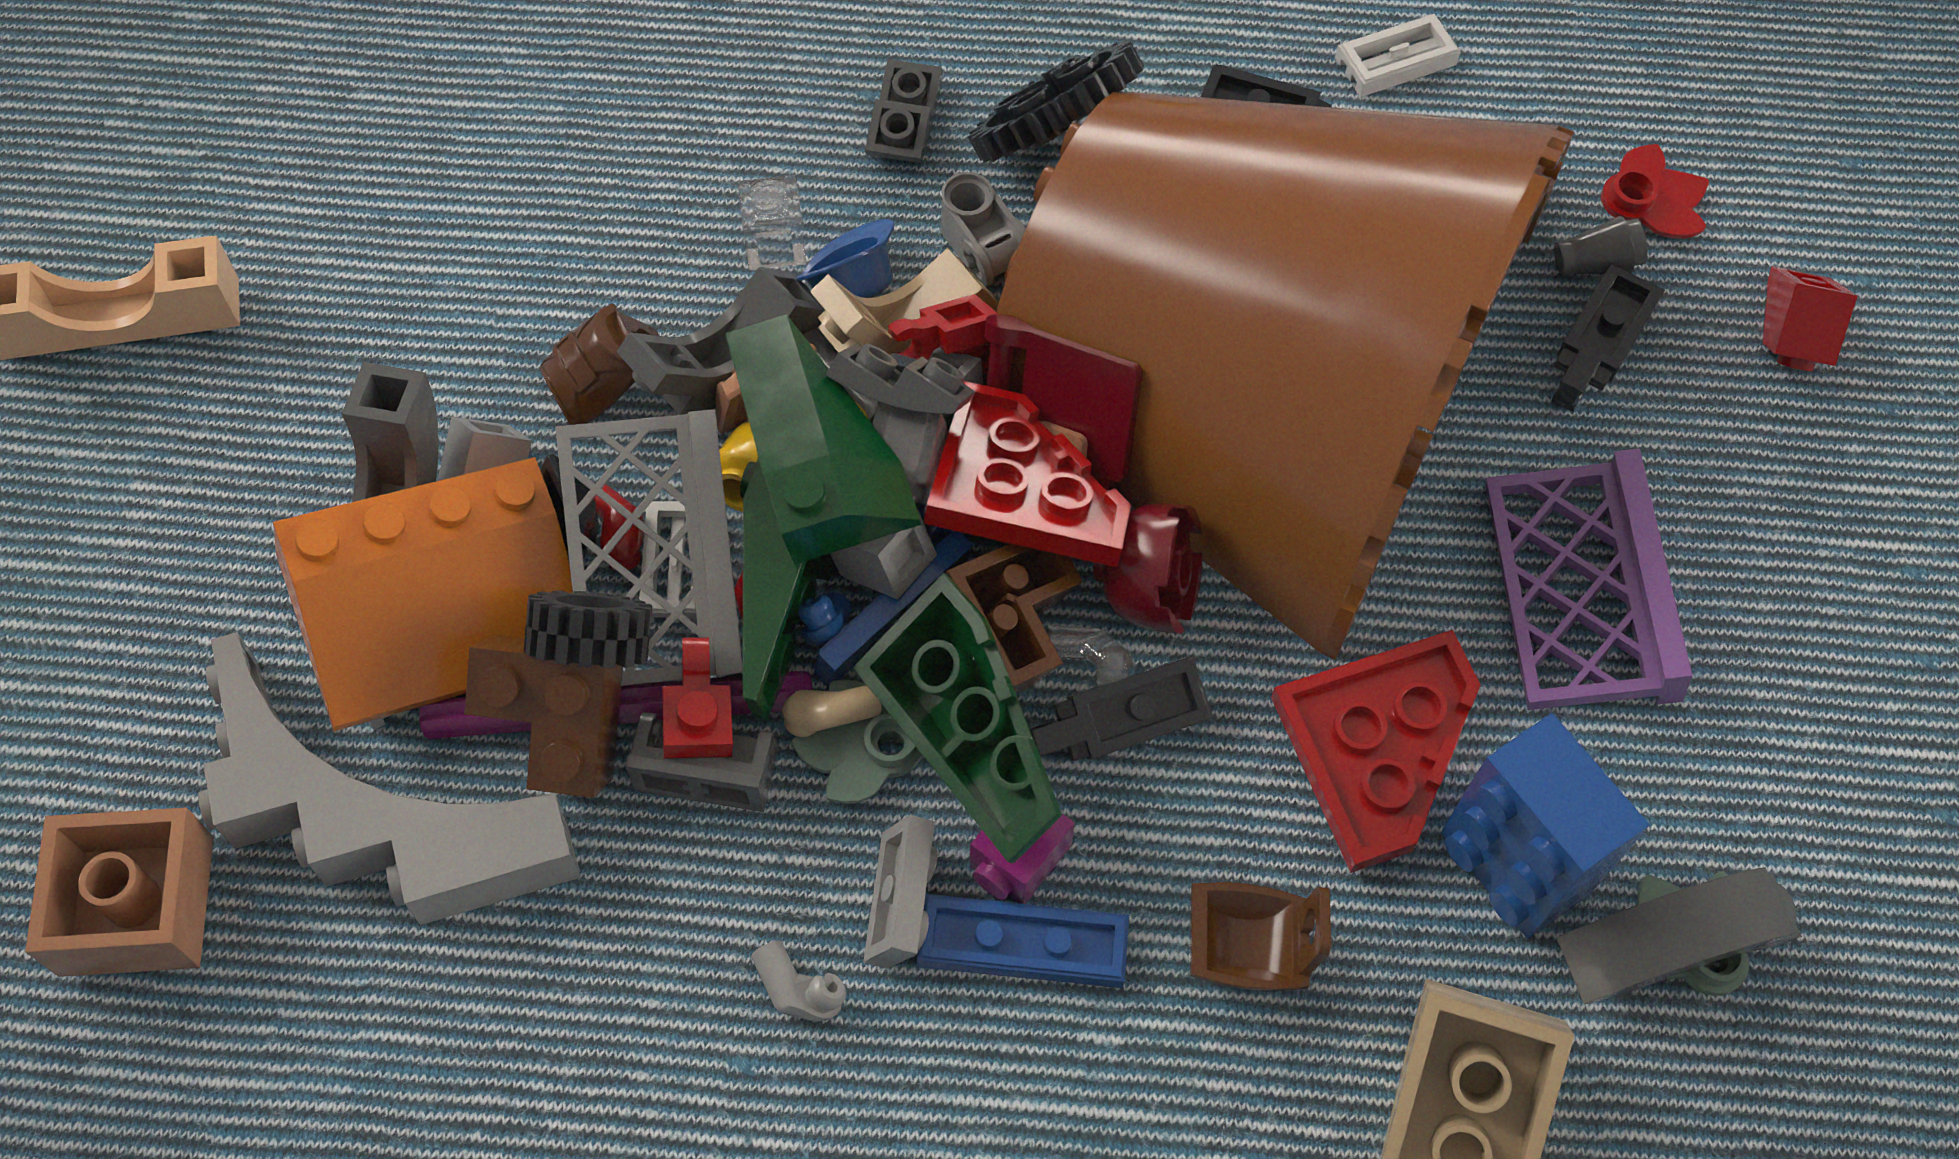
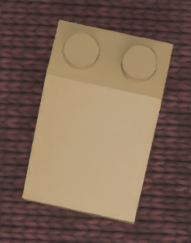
[1380,979,1574,1159]

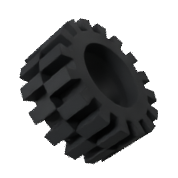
[524,591,652,668]

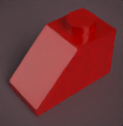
[1763,266,1858,371]

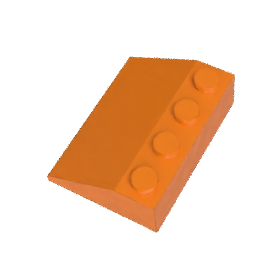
[273,457,573,731]

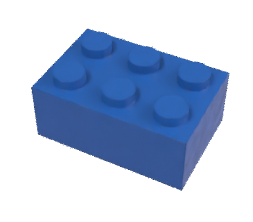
[1440,713,1650,939]

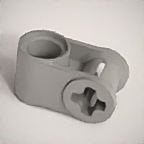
[940,172,1026,288]

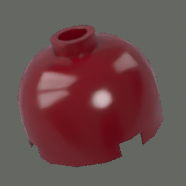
[1093,503,1203,634]

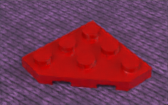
[924,381,1131,567]
[1271,630,1481,873]

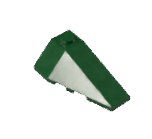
[725,314,921,564]
[740,456,833,720]
[853,573,1062,864]

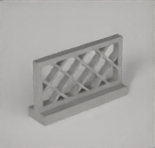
[555,409,743,686]

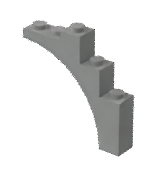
[198,632,581,925]

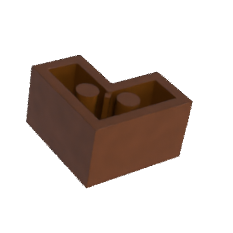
[920,543,1083,694]
[464,634,623,798]

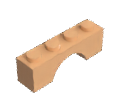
[0,235,240,360]

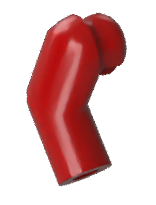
[595,484,645,571]

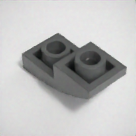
[865,59,943,163]
[825,343,976,414]

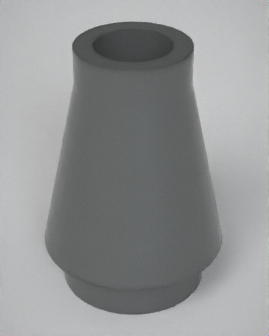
[1554,216,1648,276]

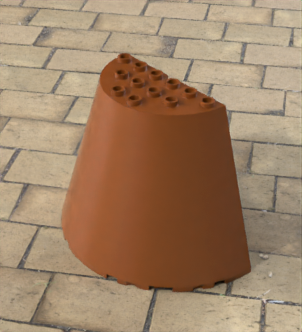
[983,91,1574,660]

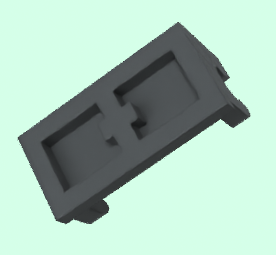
[625,712,779,812]

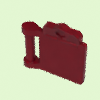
[984,314,1143,491]

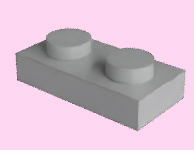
[863,815,937,969]

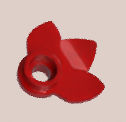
[1601,144,1709,239]

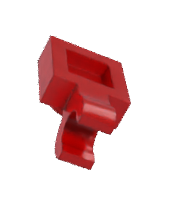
[887,294,998,360]
[662,637,733,759]

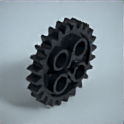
[967,40,1144,163]

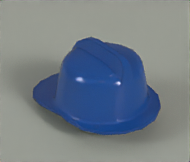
[796,219,895,298]

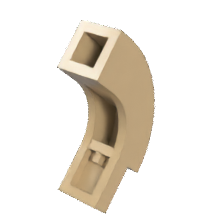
[810,247,999,355]

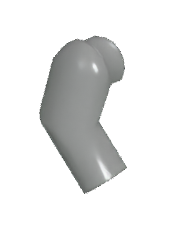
[751,940,846,1022]

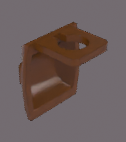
[539,303,660,425]
[1190,882,1331,991]

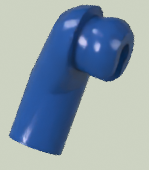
[798,592,852,647]

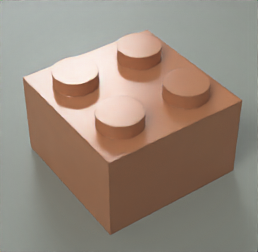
[25,807,214,977]

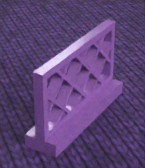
[1485,448,1692,710]

